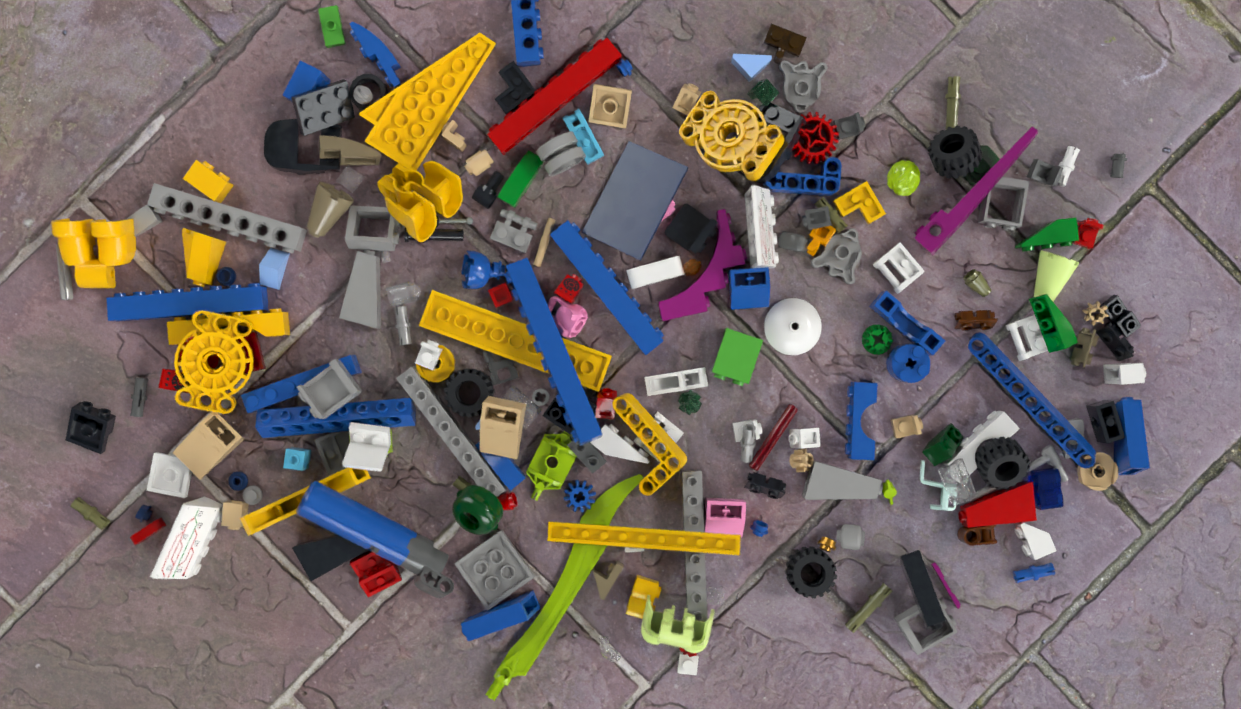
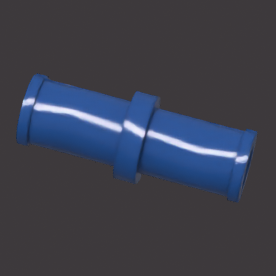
[1013,563,1055,583]

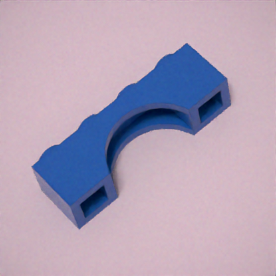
[869,291,945,356]
[845,382,878,460]

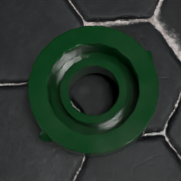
[452,485,503,535]

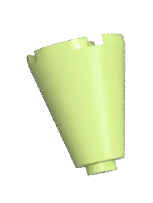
[1033,250,1079,302]

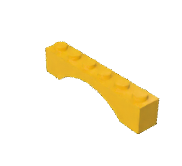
[167,308,290,345]

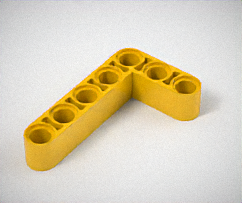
[612,393,687,496]

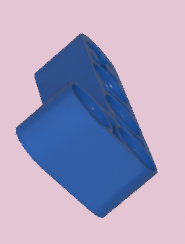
[763,157,842,196]

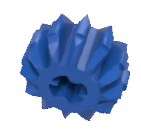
[563,480,596,513]

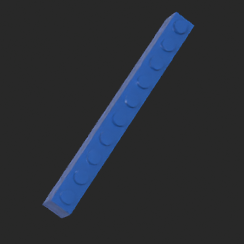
[504,258,603,446]

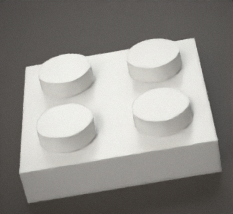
[146,452,192,498]

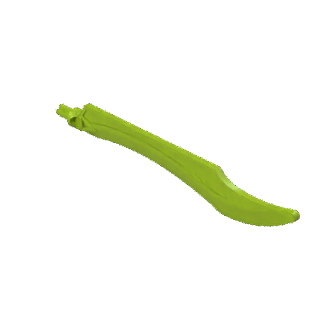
[485,474,644,701]

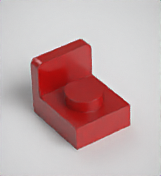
[1072,218,1104,249]
[595,388,617,420]

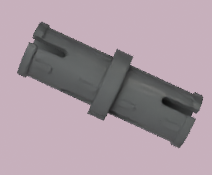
[130,377,148,417]

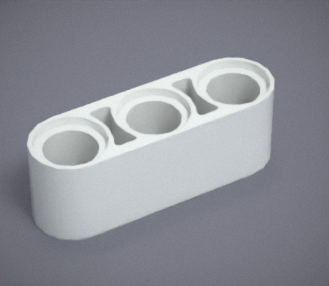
[626,256,685,289]

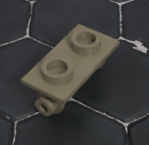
[1070,328,1099,369]

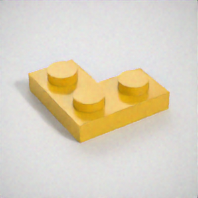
[833,181,886,224]

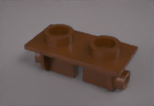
[954,310,998,331]

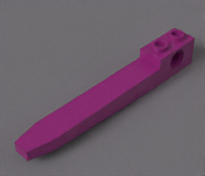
[914,126,1038,256]

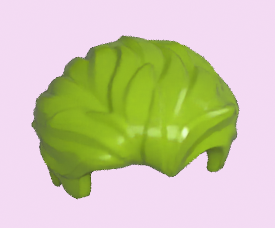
[887,160,920,196]

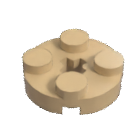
[1077,452,1118,491]

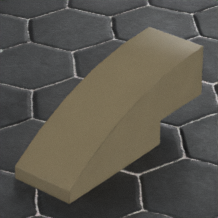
[318,135,381,165]

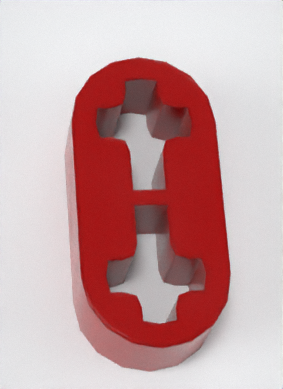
[130,518,167,546]

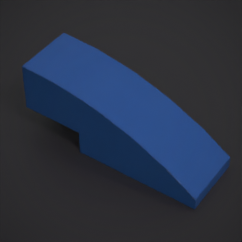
[475,441,526,491]

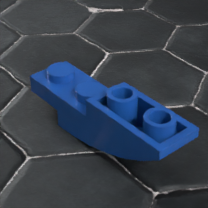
[349,22,402,89]

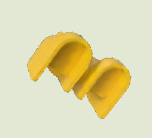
[377,161,463,242]
[51,218,136,288]

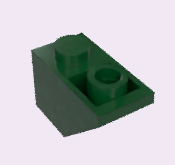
[922,423,964,466]

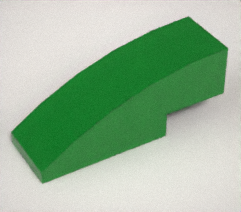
[497,150,544,208]

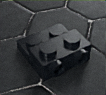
[65,401,116,454]

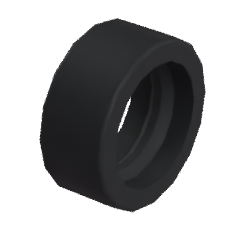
[349,74,388,111]

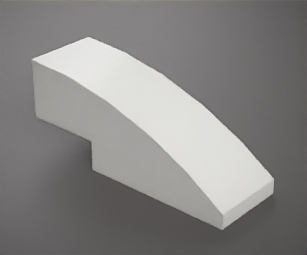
[645,367,708,396]

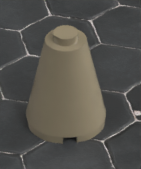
[307,182,354,238]

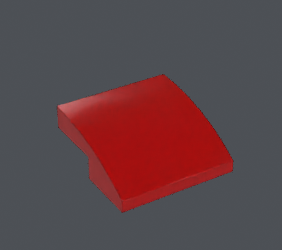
[350,551,402,597]

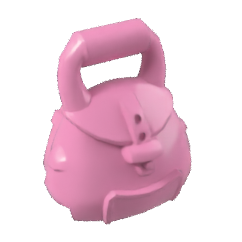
[547,296,588,338]

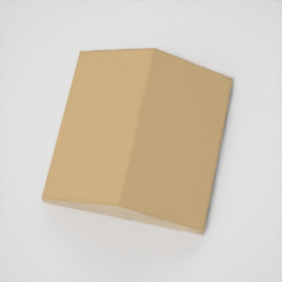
[589,84,632,129]

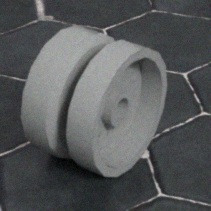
[536,131,586,177]

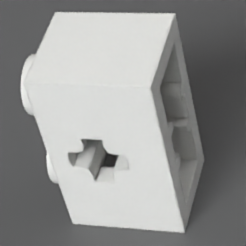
[1103,363,1146,384]

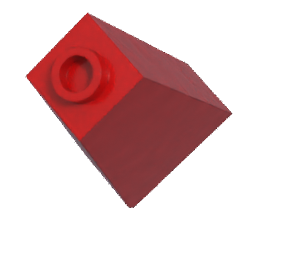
[958,480,1037,528]

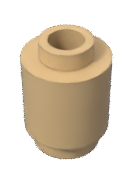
[464,150,494,176]

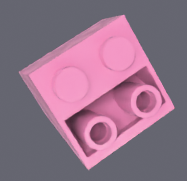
[704,498,746,538]

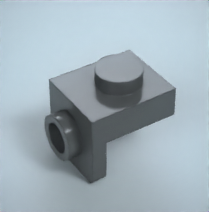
[1027,159,1063,186]

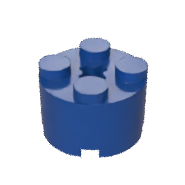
[886,344,930,383]

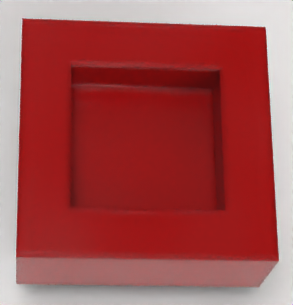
[488,282,514,308]

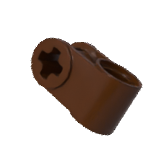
[957,525,998,546]

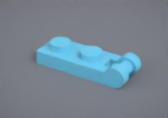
[562,109,604,165]

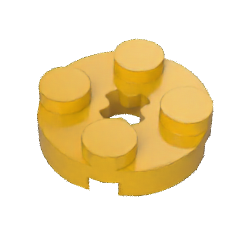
[416,345,455,382]

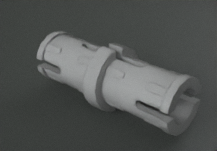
[394,306,412,346]
[740,424,756,463]

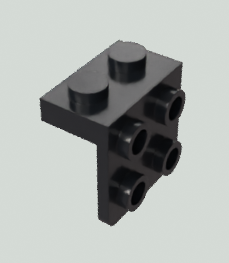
[665,204,718,255]

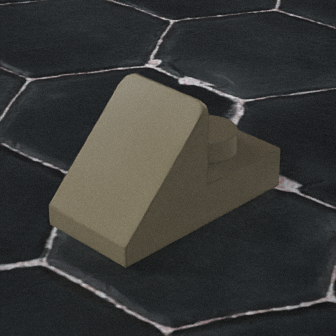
[594,560,624,600]

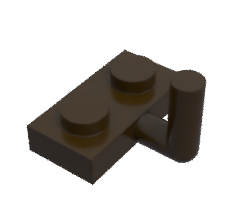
[764,23,807,64]

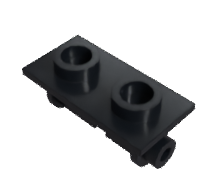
[1096,321,1134,361]
[744,472,786,499]

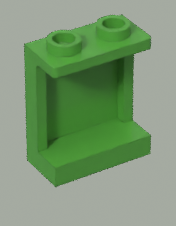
[711,328,763,386]

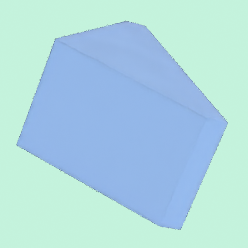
[731,54,772,82]
[259,248,290,290]

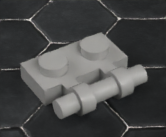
[490,209,538,254]

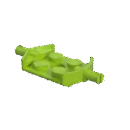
[526,431,577,501]

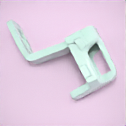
[920,460,958,511]

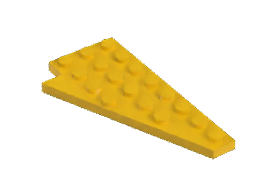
[359,33,496,171]

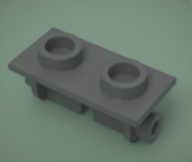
[568,440,607,474]

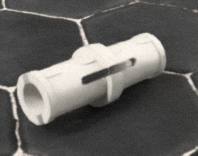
[1057,146,1080,187]

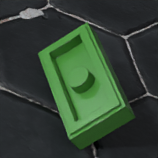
[318,5,346,48]

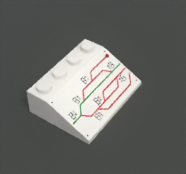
[745,186,779,269]
[150,496,223,579]

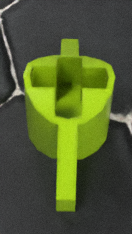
[882,480,897,505]

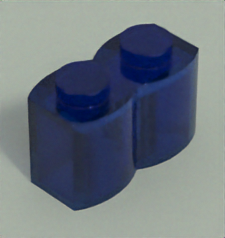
[1028,468,1063,510]

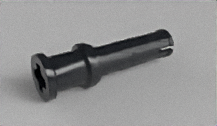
[404,227,464,243]

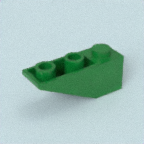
[1015,218,1079,252]
[1029,294,1078,353]

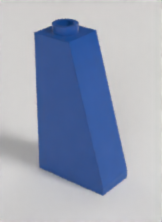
[1114,397,1150,475]
[461,590,541,641]

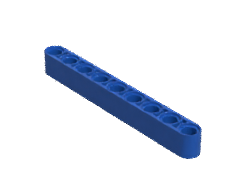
[968,332,1096,468]

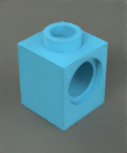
[283,447,311,471]

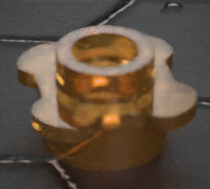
[683,259,702,276]

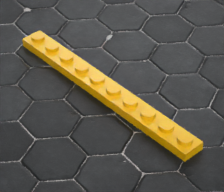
[547,521,741,555]

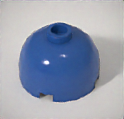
[461,250,494,290]

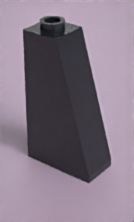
[292,535,367,581]
[900,550,946,631]

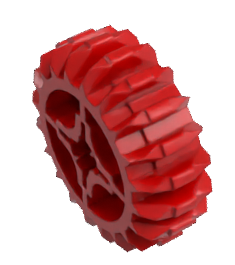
[787,112,839,164]

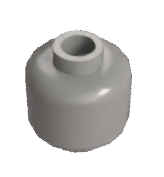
[837,524,865,550]

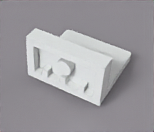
[342,422,391,471]

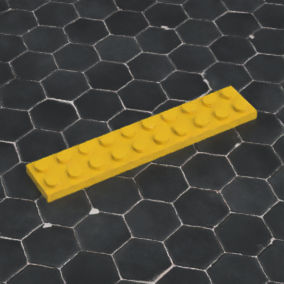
[419,290,612,392]

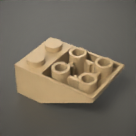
[480,396,526,459]
[172,412,244,480]

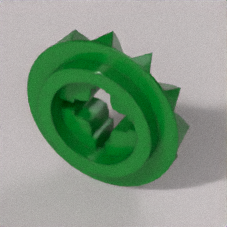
[862,324,893,355]

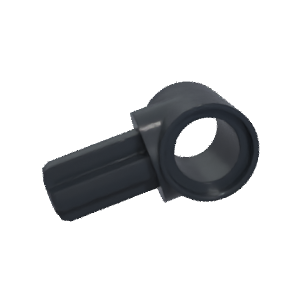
[472,171,504,209]

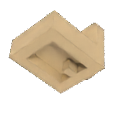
[672,83,701,115]
[442,120,467,152]
[890,414,923,439]

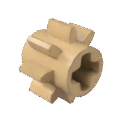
[1082,301,1109,326]
[789,449,814,472]

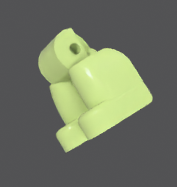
[641,595,715,653]

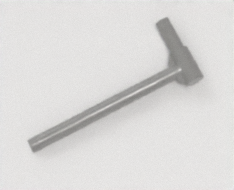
[967,444,1069,503]

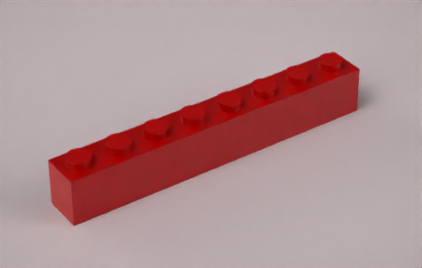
[487,38,622,156]

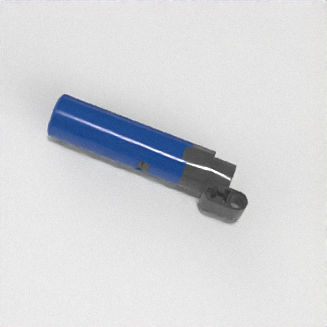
[296,481,454,598]

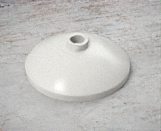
[764,298,822,355]

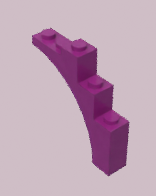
[658,209,747,321]

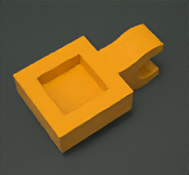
[807,226,836,256]

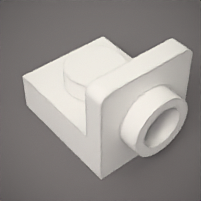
[415,339,442,370]
[732,419,762,442]
[789,428,820,449]

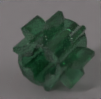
[678,390,702,415]

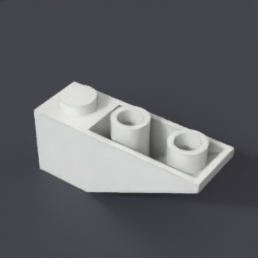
[590,424,650,464]

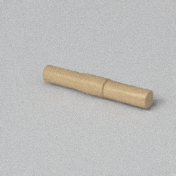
[533,218,555,267]

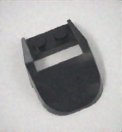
[737,99,806,183]
[264,119,342,175]

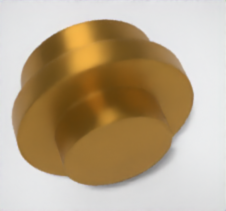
[817,536,836,553]

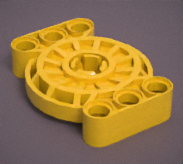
[679,91,784,181]
[174,310,254,414]

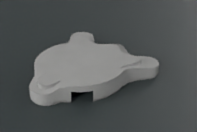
[779,60,828,114]
[811,228,862,285]

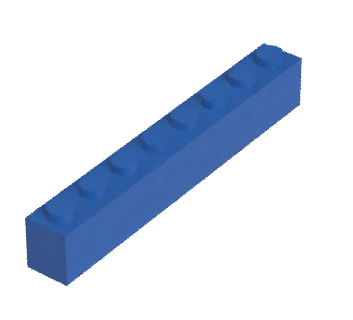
[550,220,664,355]
[106,283,269,321]

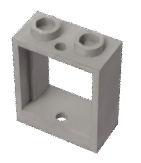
[978,177,1029,231]
[345,206,401,251]
[894,598,957,655]

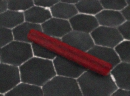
[749,404,798,471]

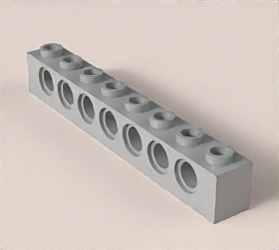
[147,183,307,254]
[396,366,508,497]
[681,469,707,622]

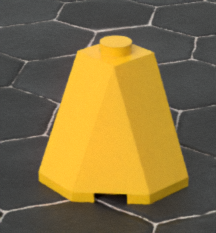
[182,228,226,287]

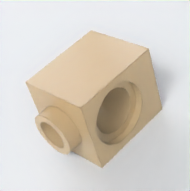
[221,500,249,530]

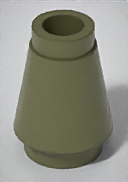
[963,269,992,297]

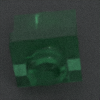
[747,79,779,106]

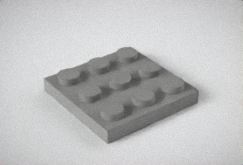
[454,529,535,611]

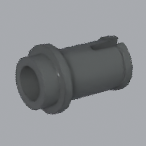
[1110,154,1127,178]

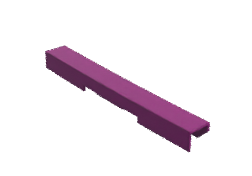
[931,562,961,609]

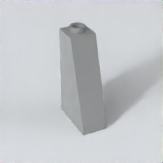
[339,250,381,329]
[802,460,883,500]

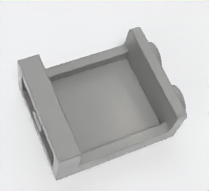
[297,359,363,419]

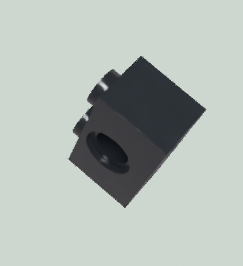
[1086,400,1125,444]

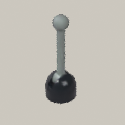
[436,215,473,228]

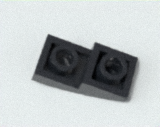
[1100,295,1141,338]

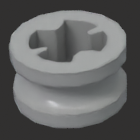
[532,388,550,406]

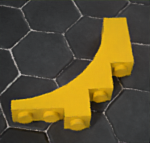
[240,467,371,536]

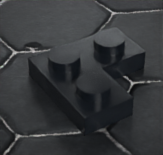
[495,60,536,115]

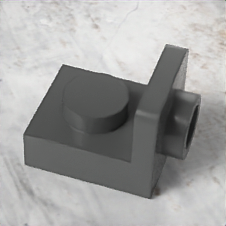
[833,112,865,140]
[802,206,832,231]

